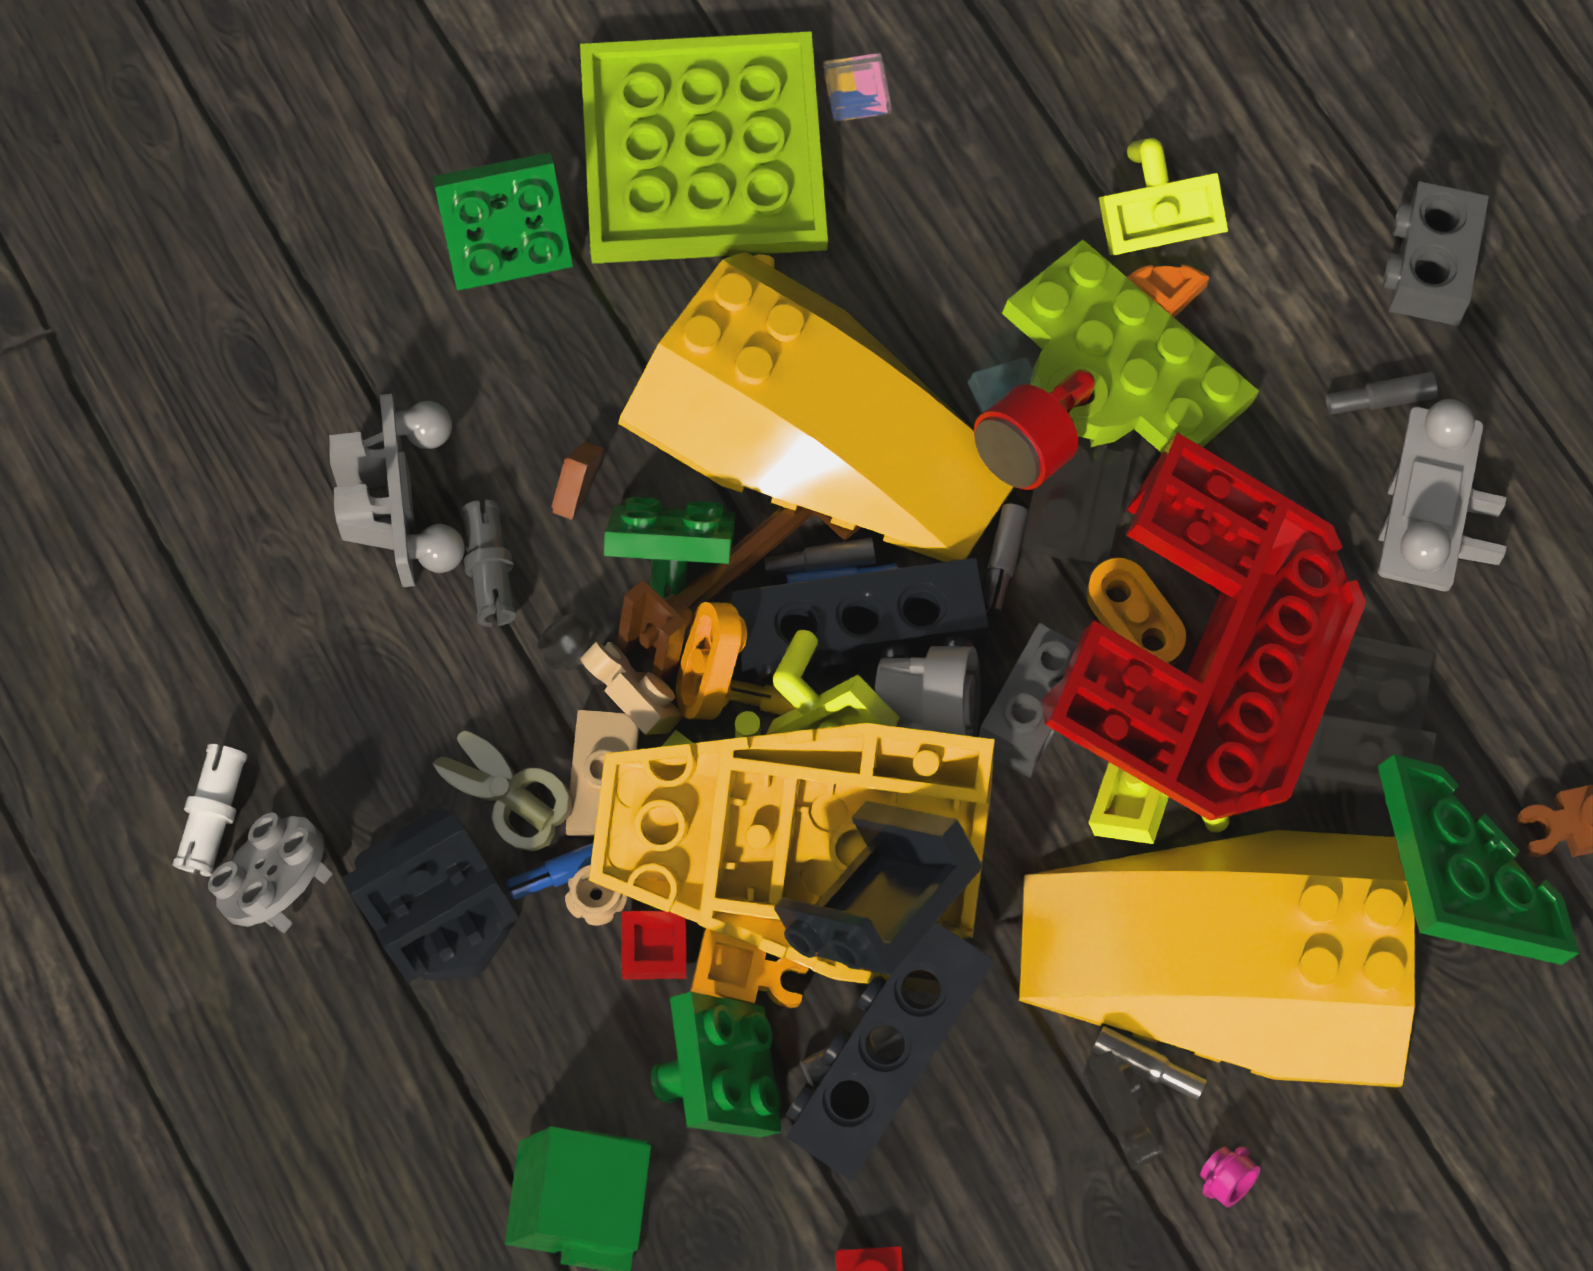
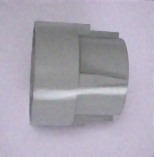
[875,646,981,737]

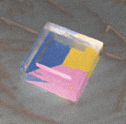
[824,53,891,122]

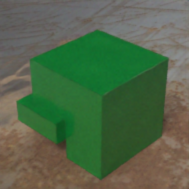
[504,1126,651,1271]

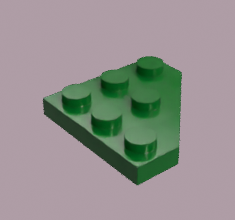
[1378,754,1579,965]

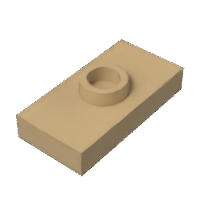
[566,710,640,837]

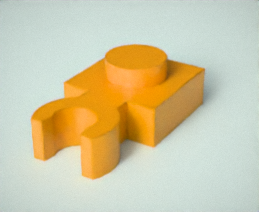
[690,928,809,1008]

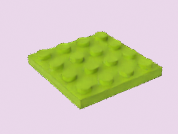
[580,31,828,264]

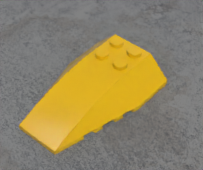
[618,251,1014,562]
[589,723,995,994]
[1019,830,1415,1087]

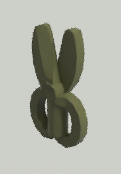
[433,731,573,852]

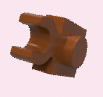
[1515,784,1593,857]

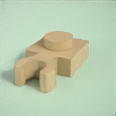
[580,642,683,735]

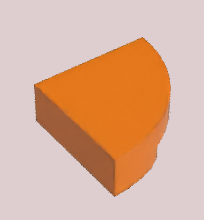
[1127,265,1210,318]

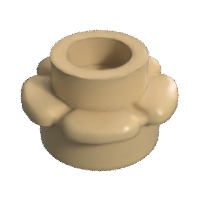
[565,865,628,926]

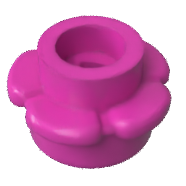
[1200,1146,1260,1207]

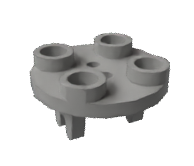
[208,812,333,934]

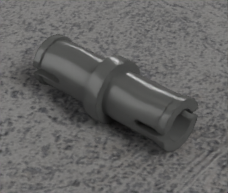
[461,500,517,627]

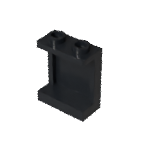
[774,801,983,975]

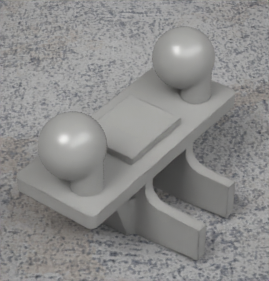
[329,394,465,587]
[1378,399,1507,591]

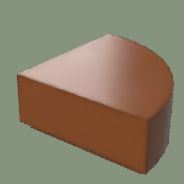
[551,441,605,520]

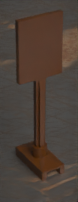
[616,505,861,684]

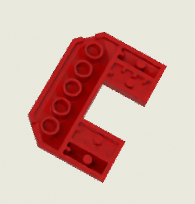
[1042,432,1366,821]

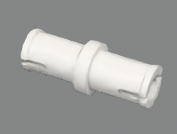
[172,744,247,876]

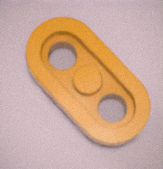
[1087,558,1186,666]
[676,602,747,720]

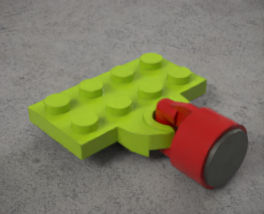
[974,240,1259,490]

